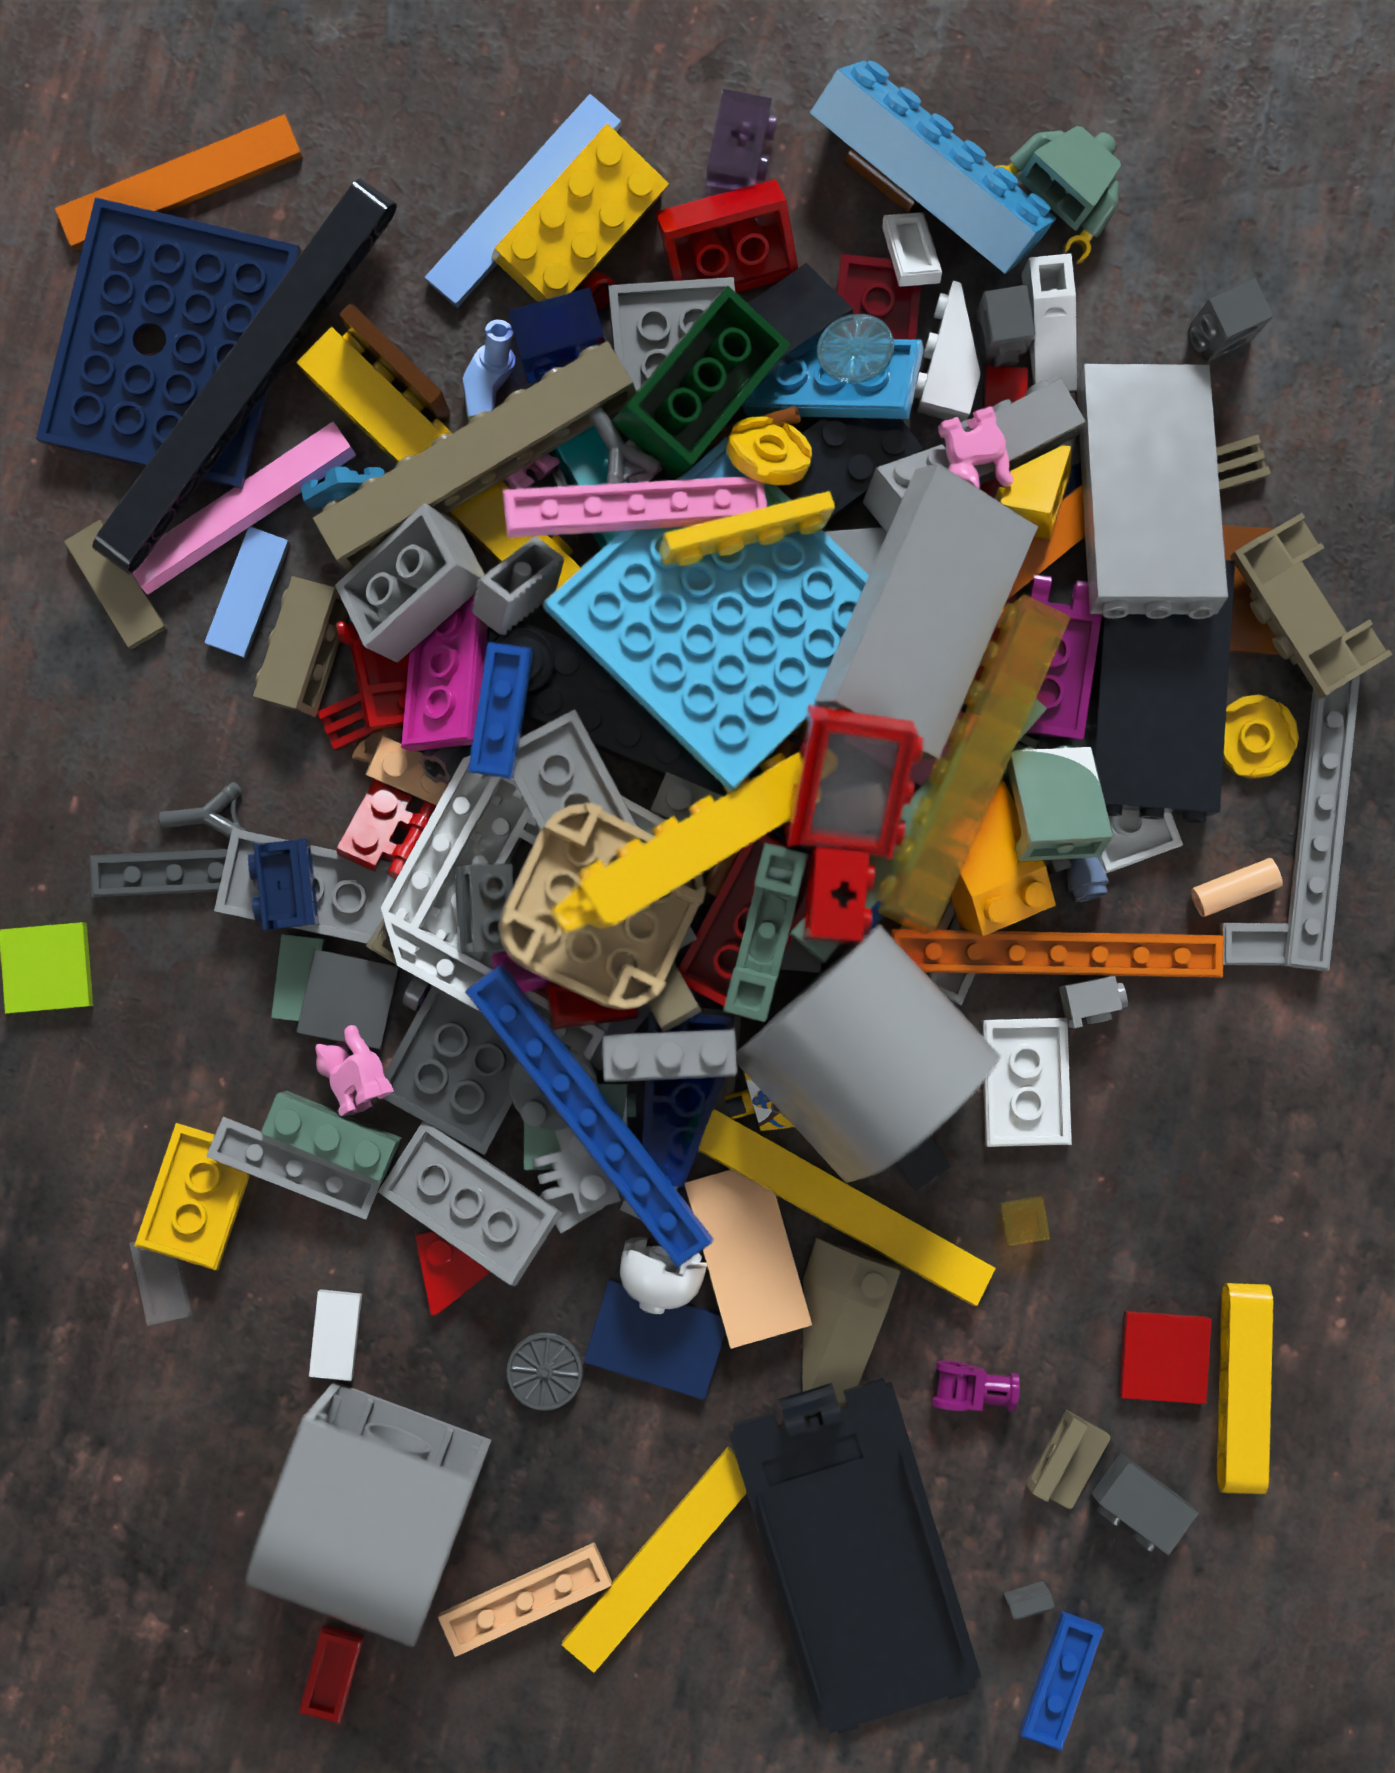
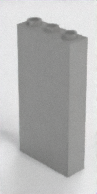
[1077,364,1228,619]
[814,463,1038,763]

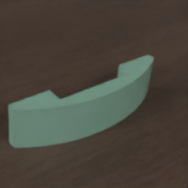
[724,843,808,1022]

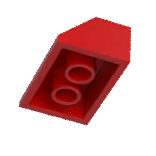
[655,179,798,293]

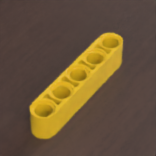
[1217,1283,1273,1494]

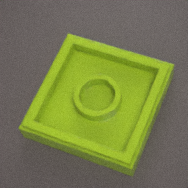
[0,922,93,1014]

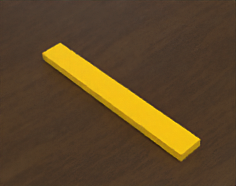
[680,1102,996,1306]

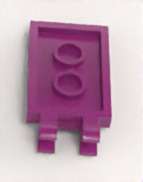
[1003,574,1102,741]

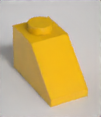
[995,445,1071,539]

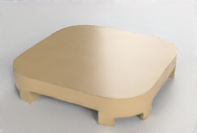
[499,802,706,1010]

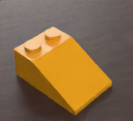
[935,780,1056,936]

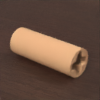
[1191,858,1283,917]

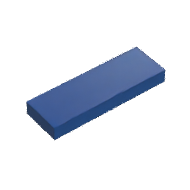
[468,642,533,779]
[1019,1611,1104,1751]

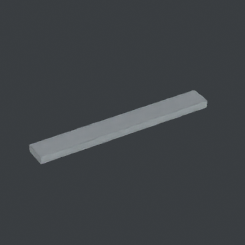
[1283,675,1360,972]

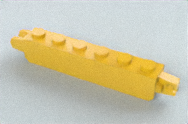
[550,749,839,934]

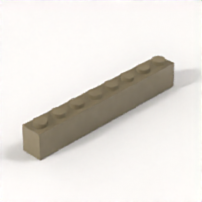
[313,341,636,573]

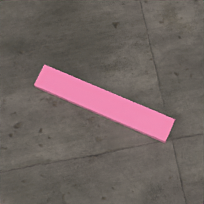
[133,421,356,595]
[503,476,767,538]

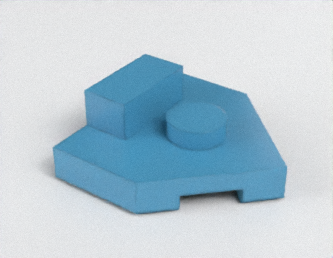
[301,467,386,510]

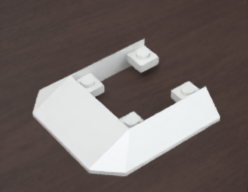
[381,756,666,1061]

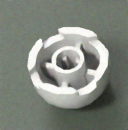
[620,1237,707,1314]

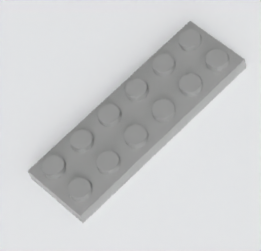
[513,710,697,949]

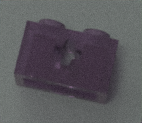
[706,89,778,190]

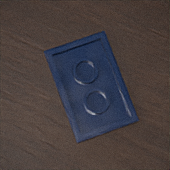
[583,1279,726,1400]

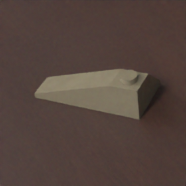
[802,1237,901,1416]

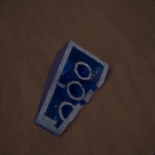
[642,1012,735,1187]

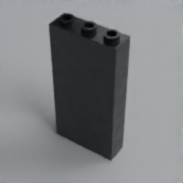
[1089,560,1235,823]

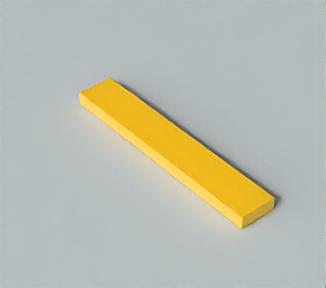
[562,1446,747,1673]

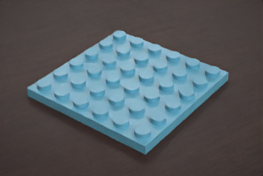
[543,437,869,792]

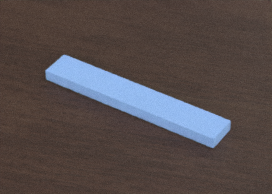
[425,94,621,308]

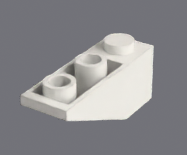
[1022,254,1077,393]
[914,281,980,423]

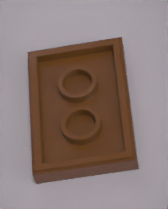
[339,304,451,423]

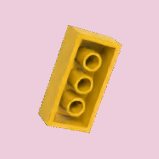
[491,123,669,316]

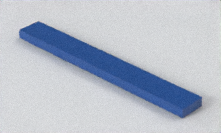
[465,964,714,1268]

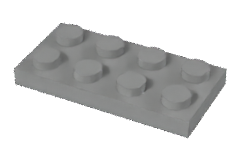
[214,828,396,943]
[378,1121,562,1286]

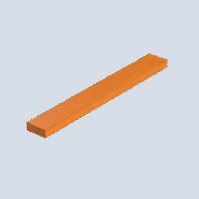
[889,929,1224,978]

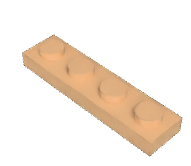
[438,1542,612,1657]

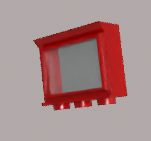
[785,705,923,860]

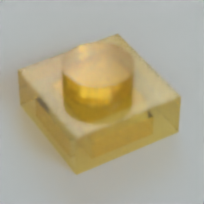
[999,1196,1050,1246]

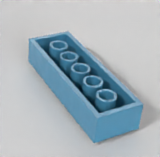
[809,60,1056,274]

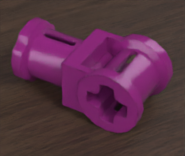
[932,1360,1020,1412]

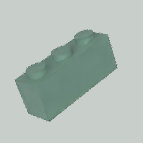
[261,1090,403,1182]

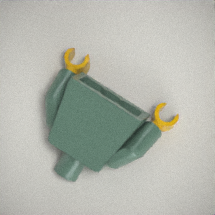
[995,126,1121,264]

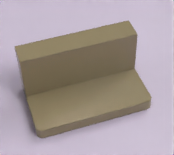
[1026,1409,1111,1509]

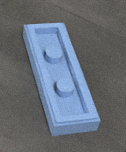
[204,526,291,659]

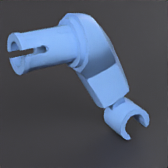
[463,320,515,420]

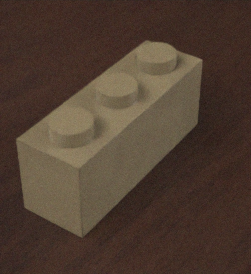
[253,576,349,718]

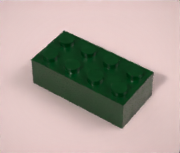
[611,285,791,480]

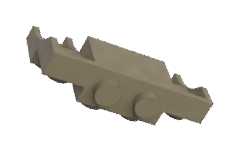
[1230,513,1392,699]

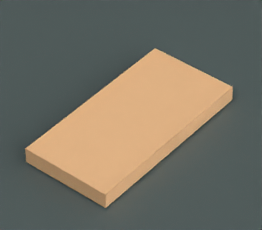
[684,1170,812,1349]

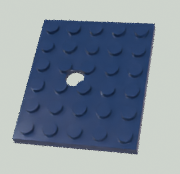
[36,197,302,488]

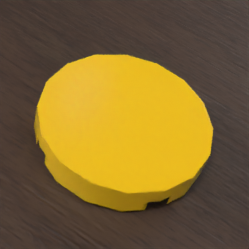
[727,416,812,485]
[1223,695,1299,779]

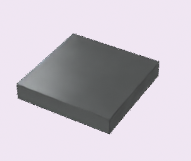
[296,949,398,1049]

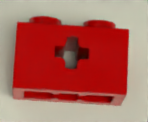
[803,847,875,944]

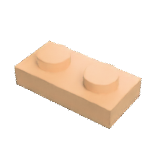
[365,736,450,806]

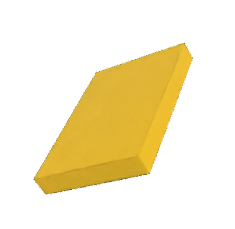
[134,1123,250,1270]

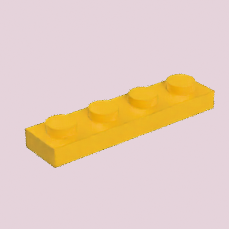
[659,491,835,566]

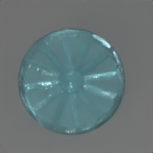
[817,314,894,384]

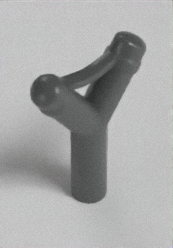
[589,407,661,484]
[159,782,246,839]

